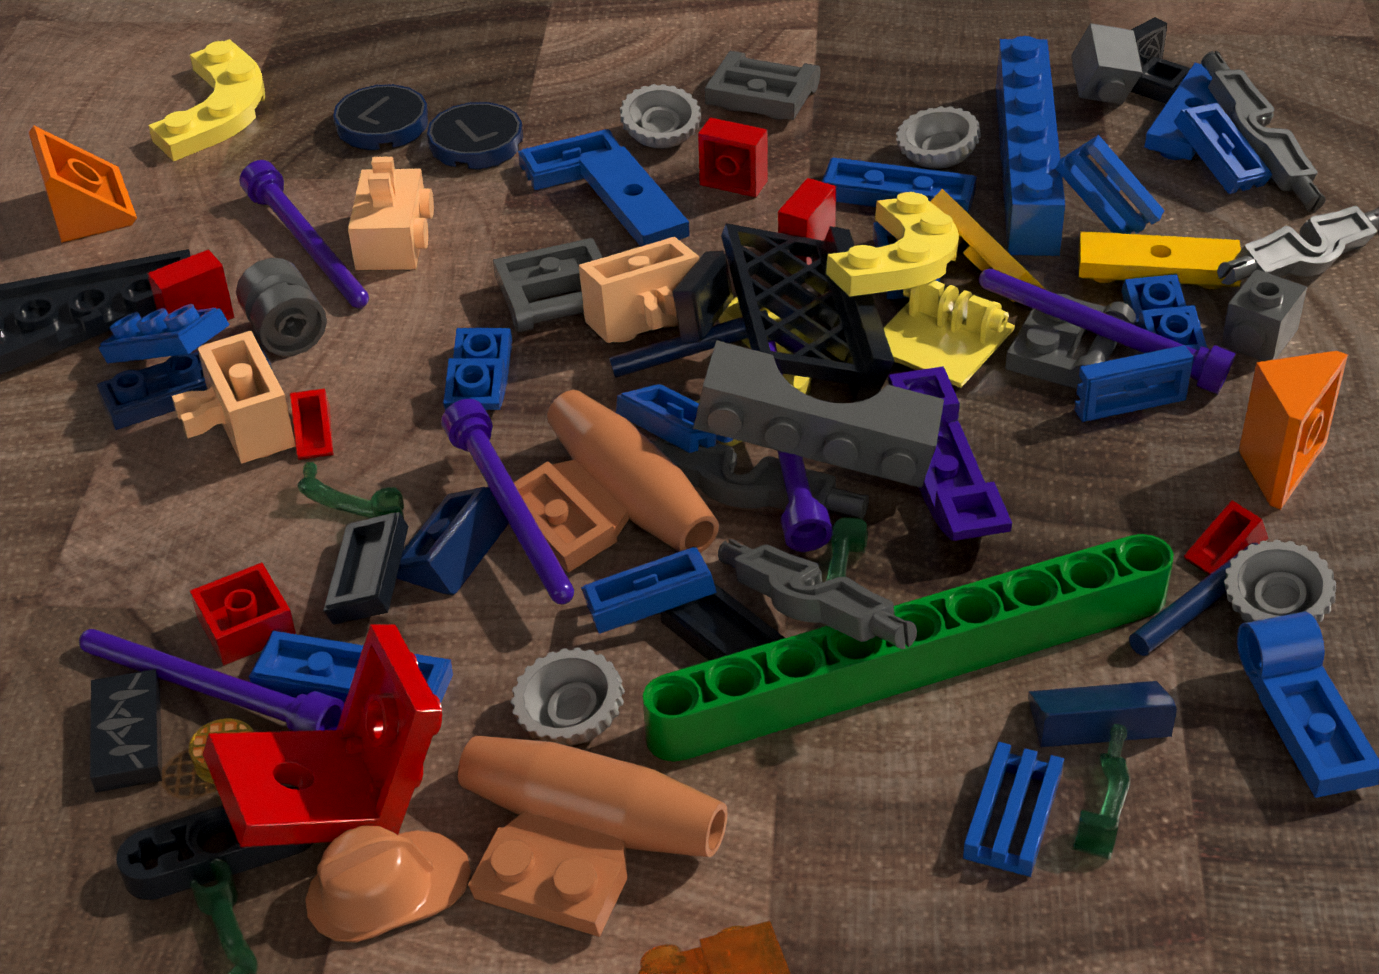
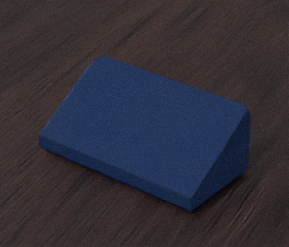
[397,486,509,595]
[1028,681,1177,748]

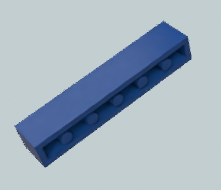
[996,36,1065,256]

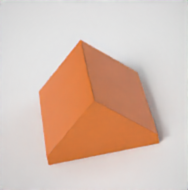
[29,125,137,243]
[1239,351,1348,510]

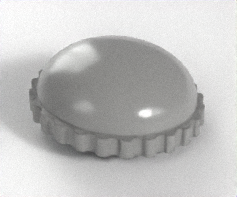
[620,84,701,149]
[896,106,981,169]
[1224,540,1336,622]
[511,648,625,746]

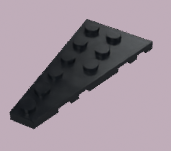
[0,249,191,374]

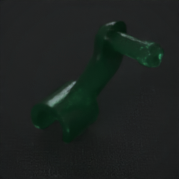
[297,462,404,518]
[826,518,868,581]
[1072,724,1131,860]
[190,859,258,974]

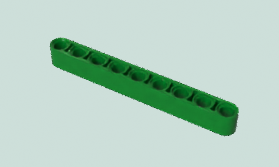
[642,534,1174,762]

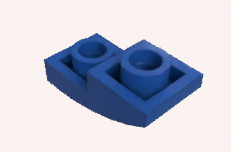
[1121,274,1207,351]
[443,328,512,410]

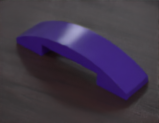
[888,366,1012,541]

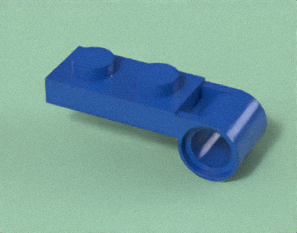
[1237,611,1379,798]

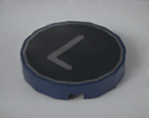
[333,84,428,150]
[427,102,523,169]

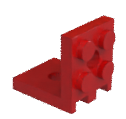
[203,624,442,847]

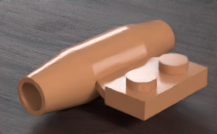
[514,390,719,573]
[458,736,728,937]

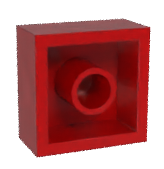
[698,117,768,198]
[778,178,836,265]
[148,249,235,321]
[190,562,296,666]

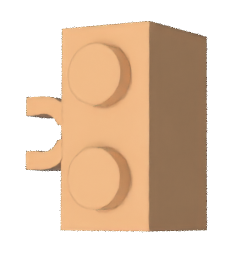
[348,157,434,270]
[579,237,699,343]
[172,331,296,464]

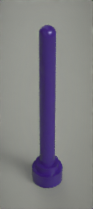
[239,160,369,308]
[979,269,1236,395]
[769,341,833,552]
[441,399,574,605]
[79,629,344,731]

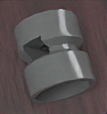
[236,258,327,356]

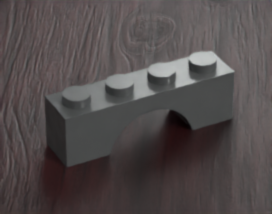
[693,340,944,488]

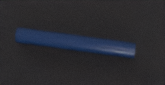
[609,310,768,378]
[1129,543,1258,656]

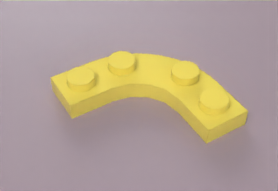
[148,39,265,161]
[826,192,959,297]

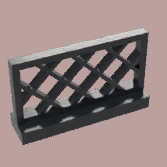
[721,223,894,401]

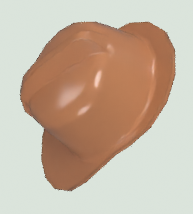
[305,826,471,942]

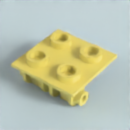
[883,280,1015,388]

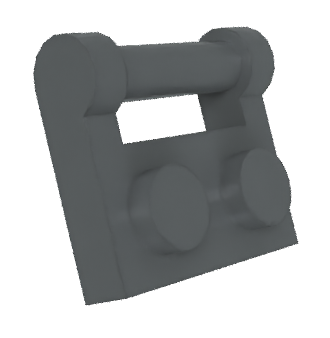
[705,50,820,120]
[493,238,603,333]
[1005,294,1136,389]

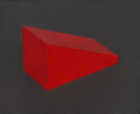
[290,388,334,460]
[1184,500,1269,575]

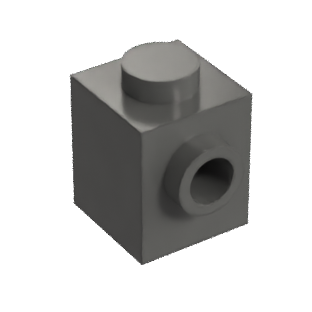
[1071,23,1143,104]
[1221,269,1307,361]

